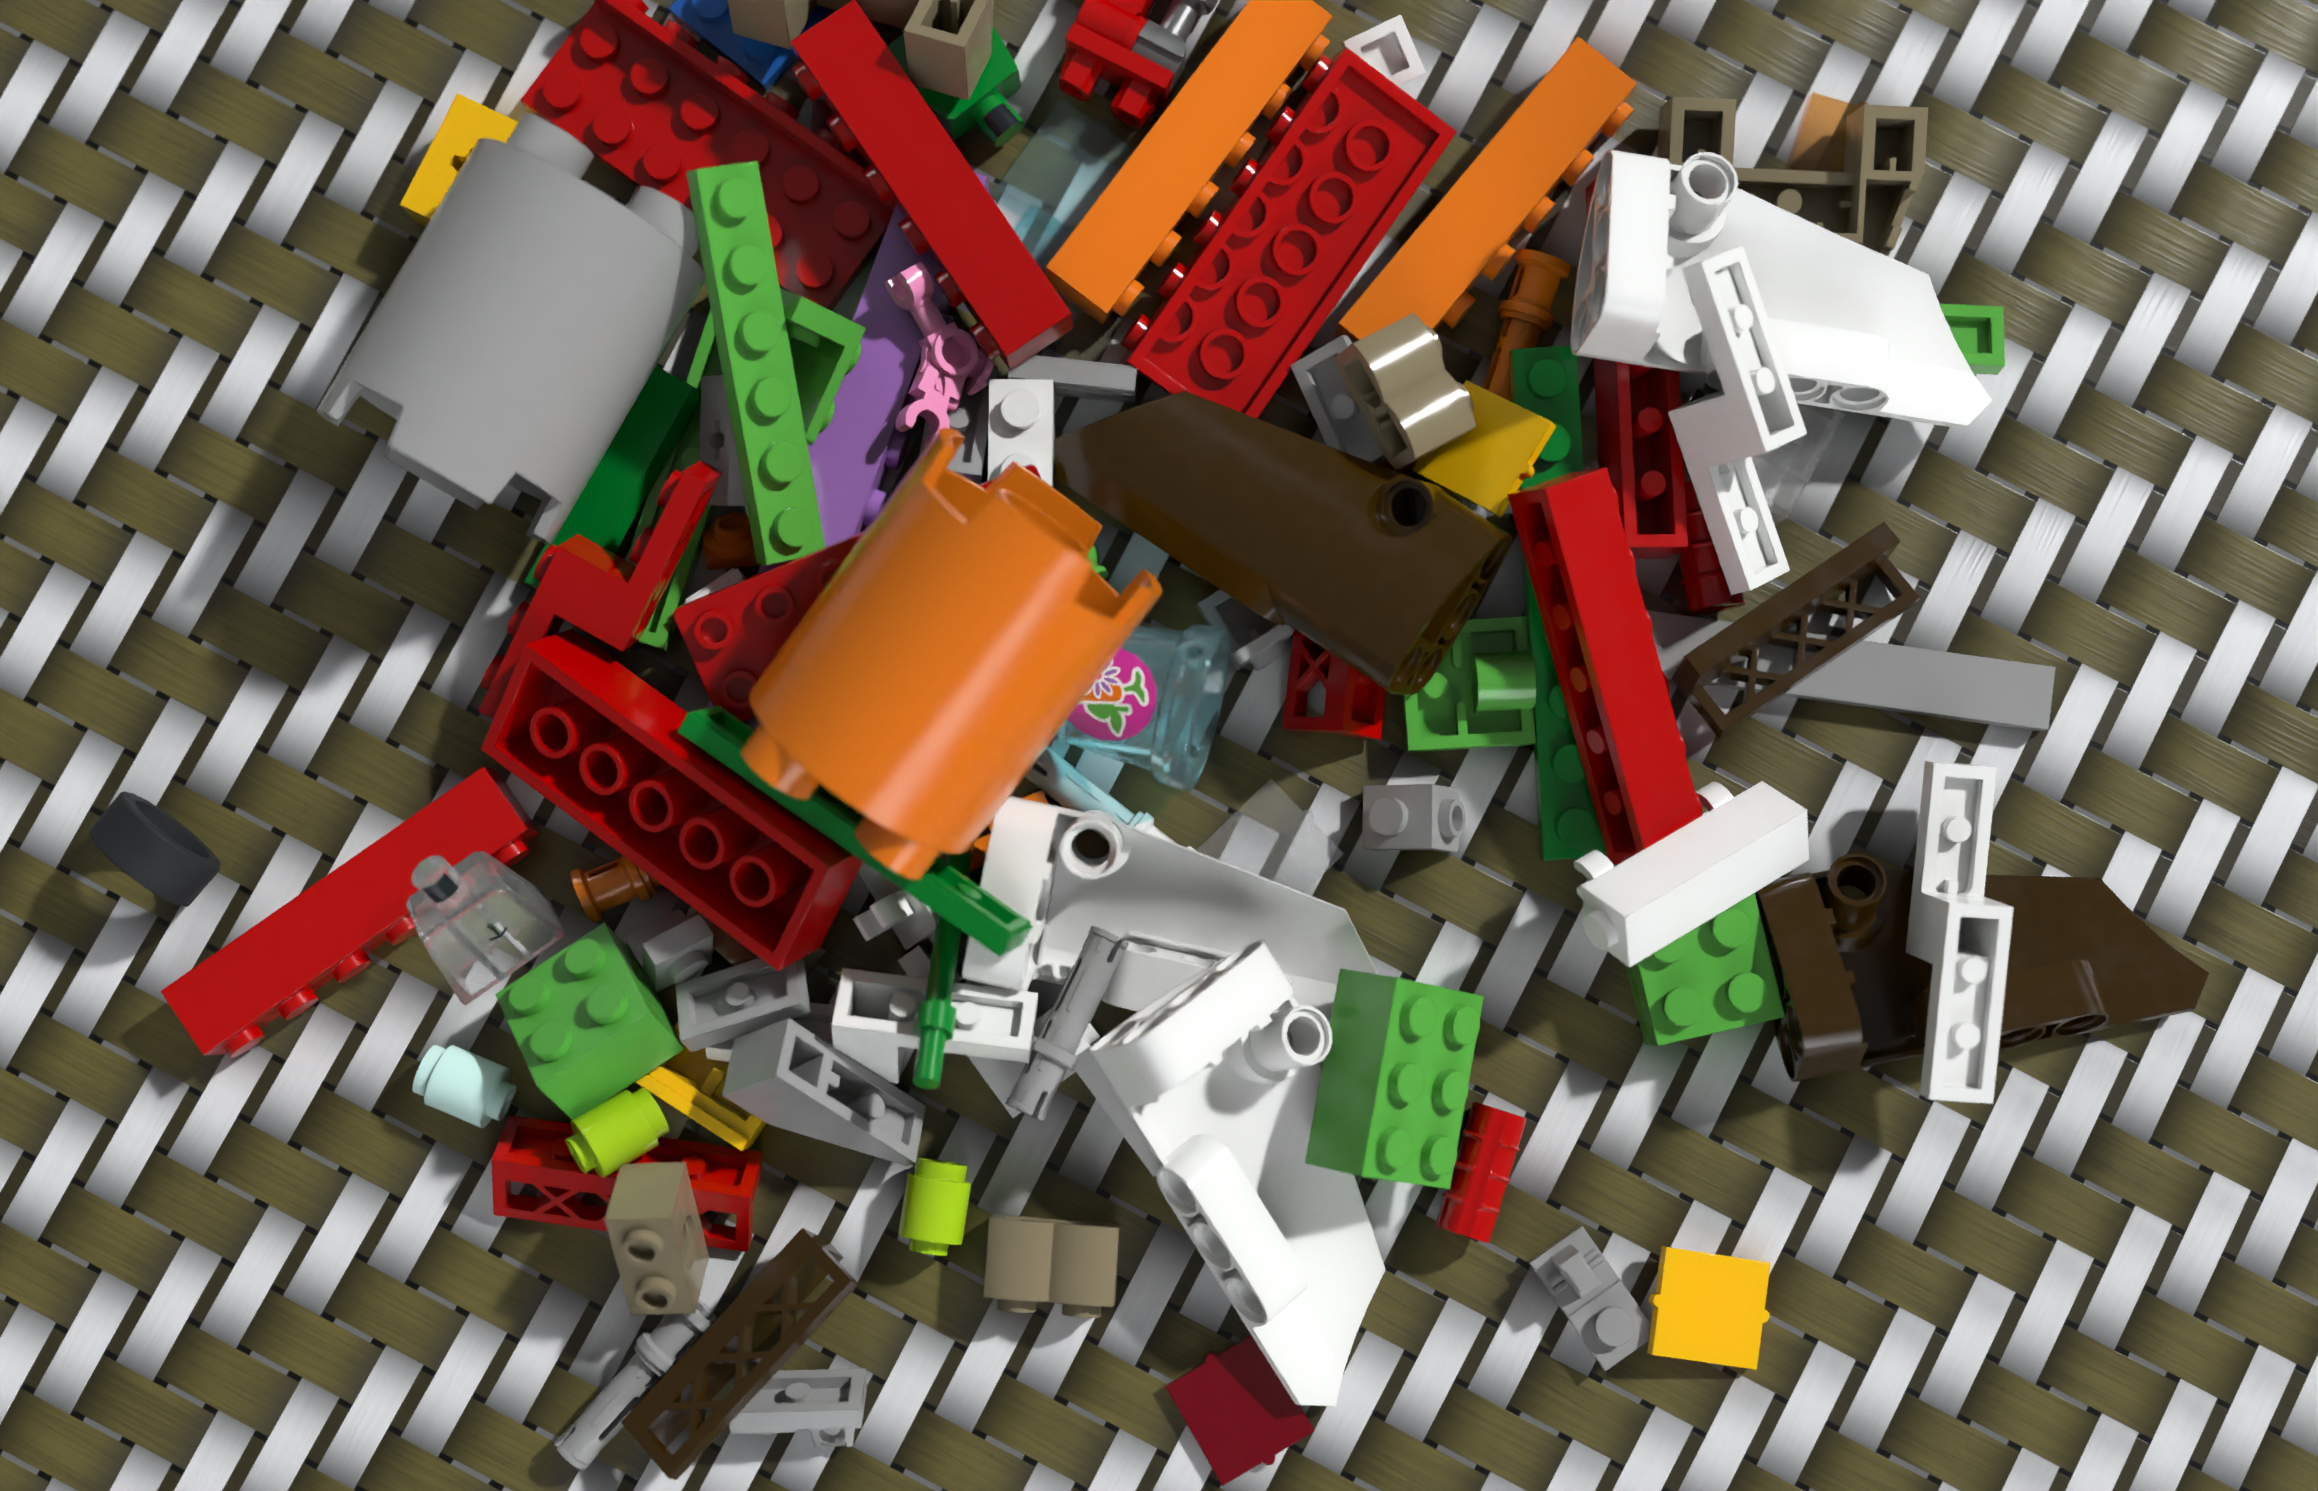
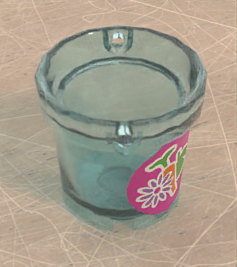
[1051,624,1230,793]

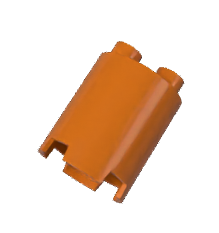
[741,427,1162,880]

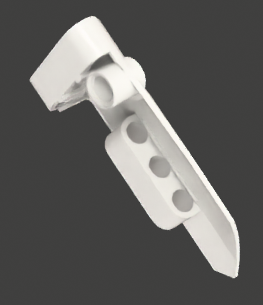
[1570,149,1992,429]
[962,796,1378,1034]
[1089,940,1386,1406]

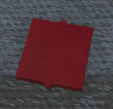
[1165,1334,1314,1486]

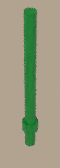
[913,844,974,1089]

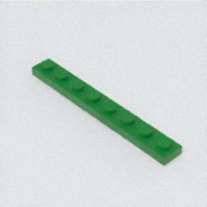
[1509,345,1608,861]

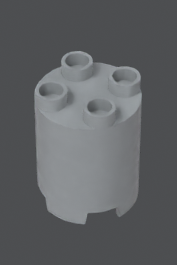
[316,113,706,546]

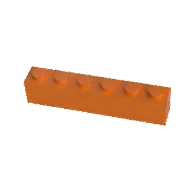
[1044,0,1333,325]
[1335,36,1637,342]

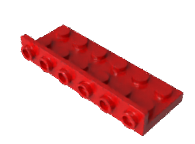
[520,0,896,311]
[1120,47,1457,418]

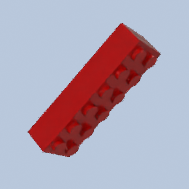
[481,629,863,971]

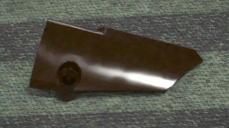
[1054,391,1512,695]
[1755,853,2209,1082]

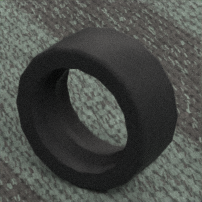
[89,791,221,907]

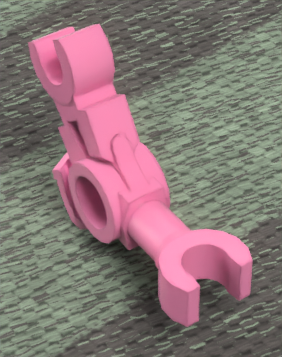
[885,262,994,446]

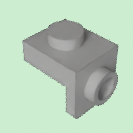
[1197,589,1295,671]
[1362,784,1466,852]
[626,909,713,993]

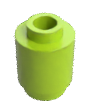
[565,1087,670,1178]
[898,1158,972,1256]

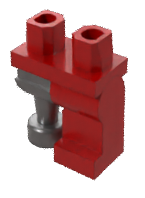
[1059,0,1218,129]

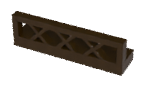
[1671,522,1920,738]
[621,1228,859,1480]

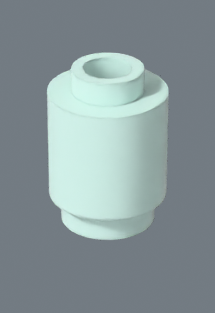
[412,1045,516,1128]

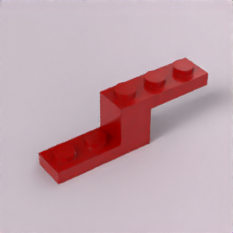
[478,460,724,719]

